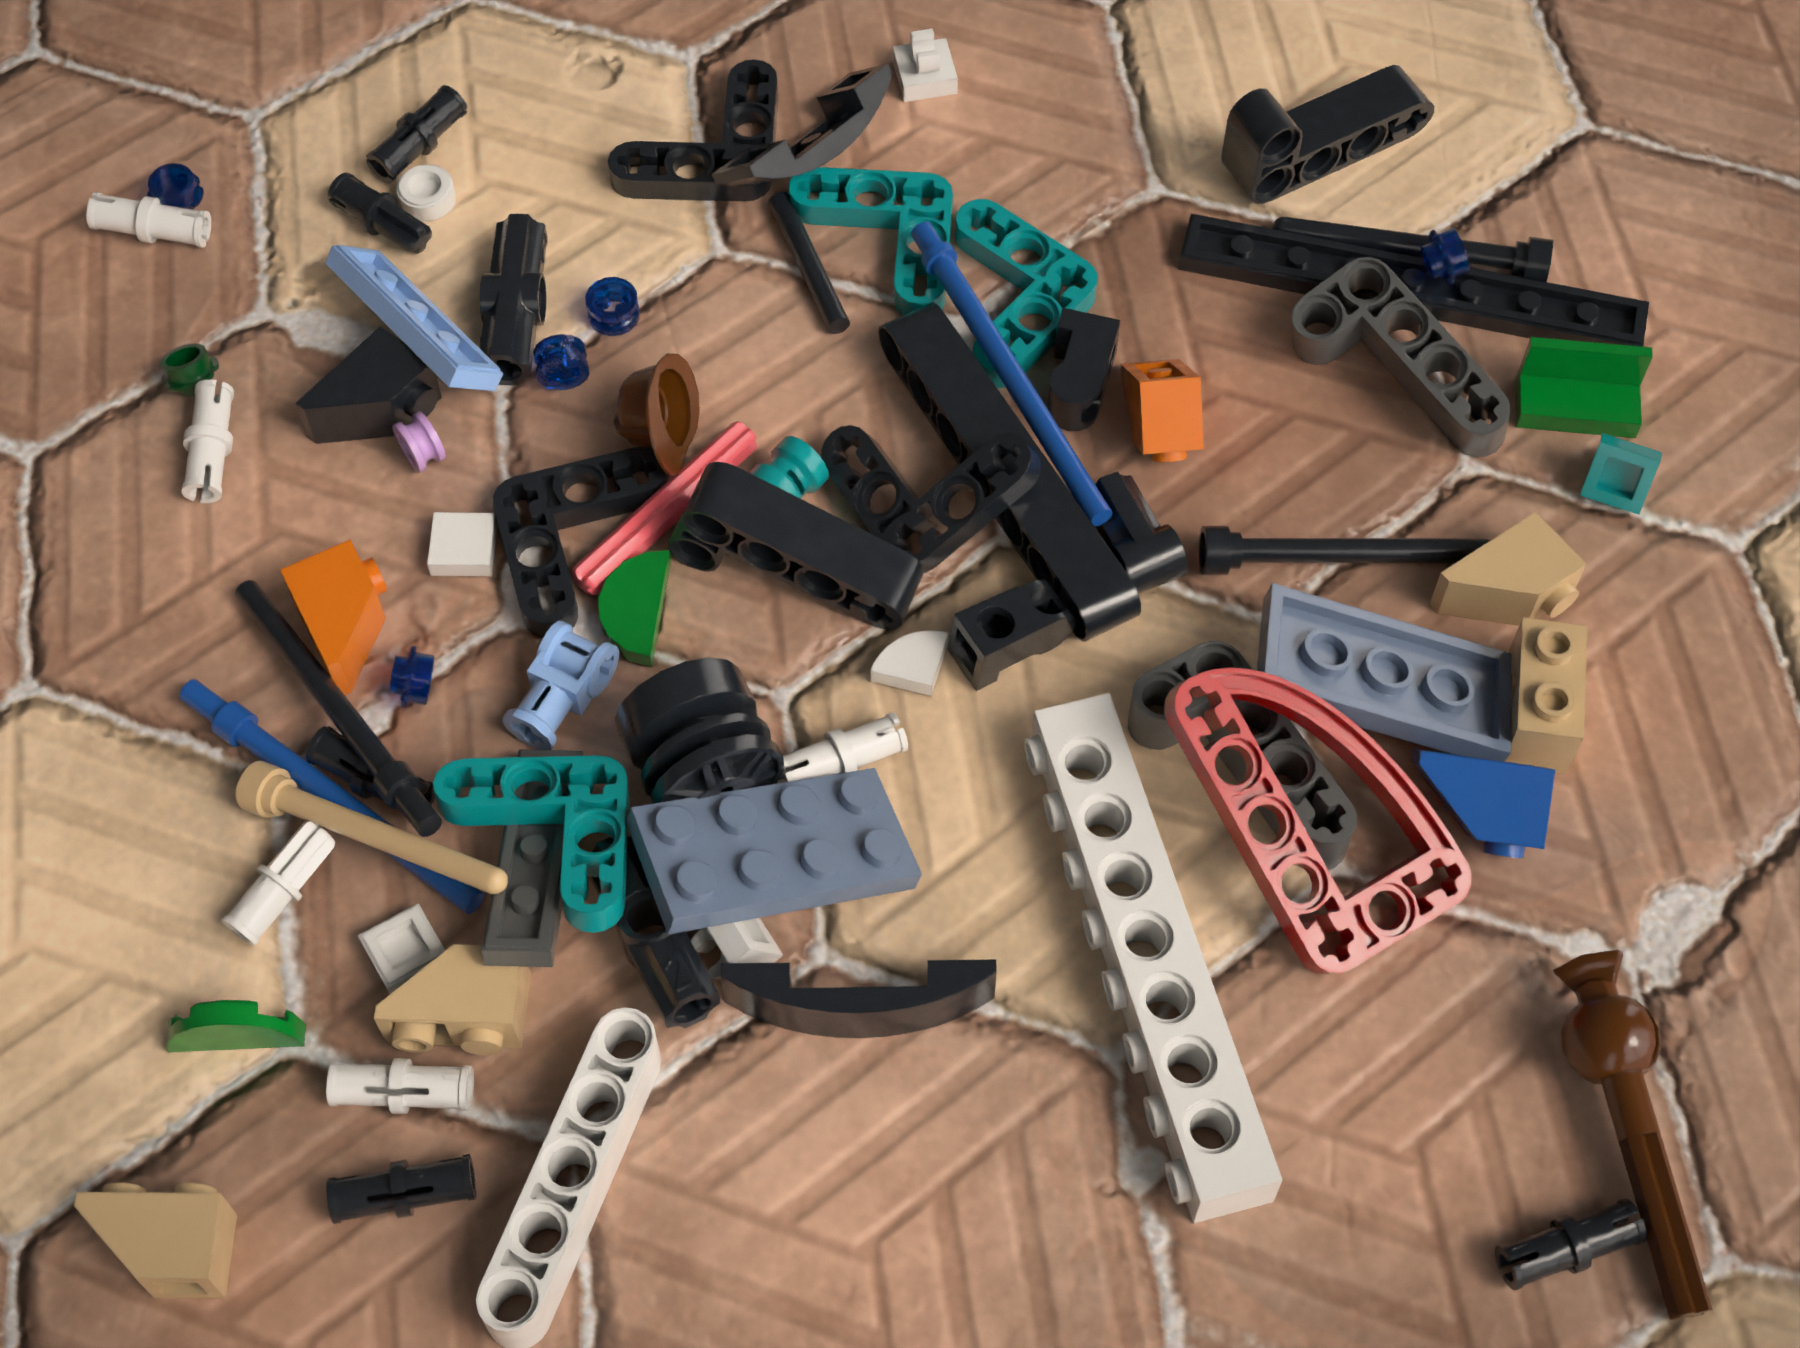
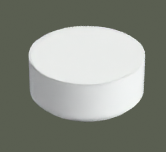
[396,165,456,221]

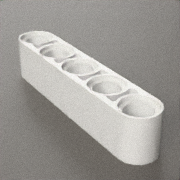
[476,1007,662,1348]

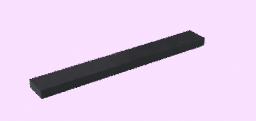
[1178,213,1649,347]

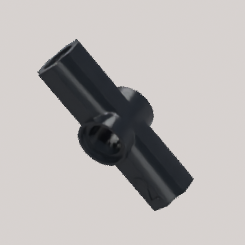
[480,214,548,386]
[589,836,720,1029]

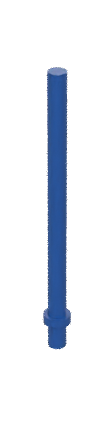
[911,222,1112,526]

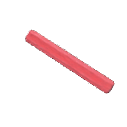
[571,421,757,596]

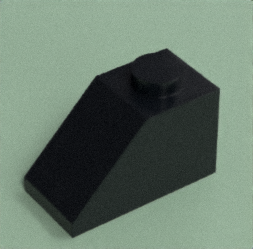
[295,327,442,444]

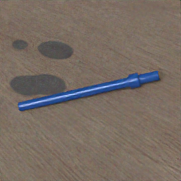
[179,679,484,914]

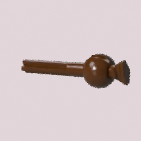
[1553,950,1713,1320]

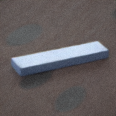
[325,245,503,391]

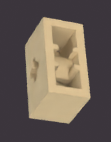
[1505,617,1588,775]

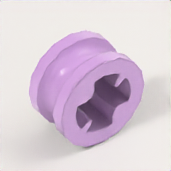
[392,411,446,473]

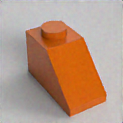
[1120,359,1204,462]
[280,539,388,695]

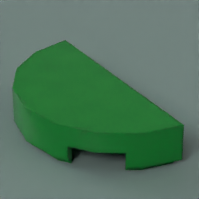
[598,550,671,668]
[166,1000,306,1053]

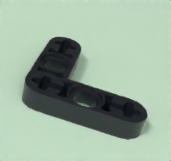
[608,59,779,202]
[821,425,1041,573]
[493,447,669,638]

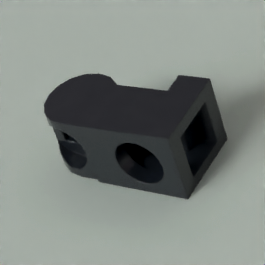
[1047,308,1120,431]
[947,580,1076,691]

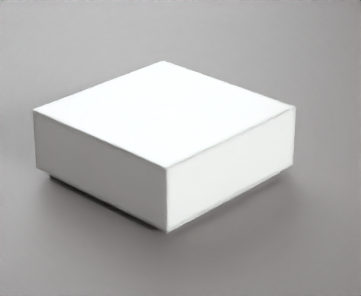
[427,512,498,576]
[358,903,445,994]

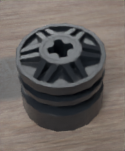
[615,657,785,804]

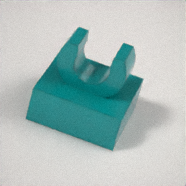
[1580,433,1662,515]

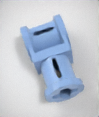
[502,621,619,750]

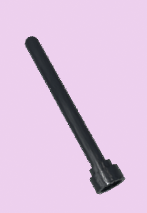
[1272,217,1553,282]
[1198,526,1491,575]

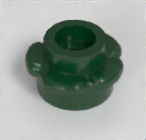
[160,343,219,396]

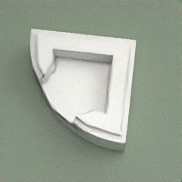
[870,630,948,696]

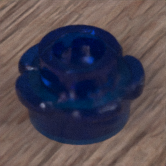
[147,163,204,210]
[1421,228,1470,285]
[389,646,434,708]

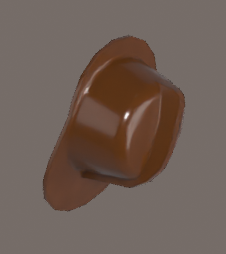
[613,353,700,476]

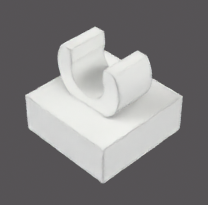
[893,28,958,102]
[691,918,783,980]

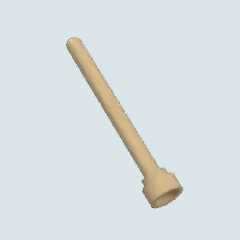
[236,761,508,894]

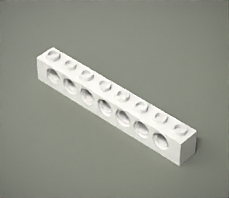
[1024,693,1282,1224]

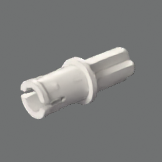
[221,821,335,946]

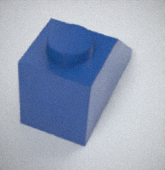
[1411,749,1556,858]

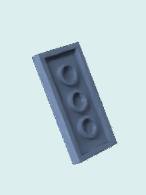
[1257,583,1511,761]
[626,768,922,935]

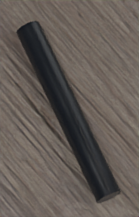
[768,192,850,334]

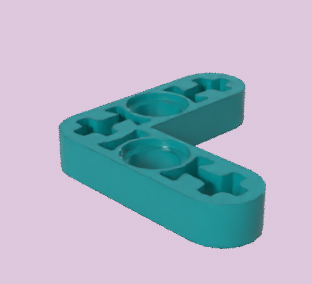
[789,167,953,316]
[955,199,1098,388]
[433,755,630,933]

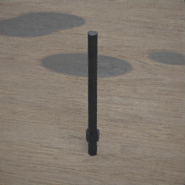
[235,580,442,837]

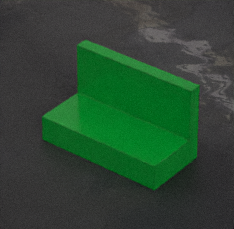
[1515,337,1653,438]

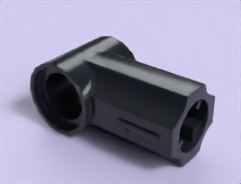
[1095,472,1188,594]

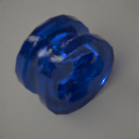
[585,277,640,336]
[533,334,590,390]

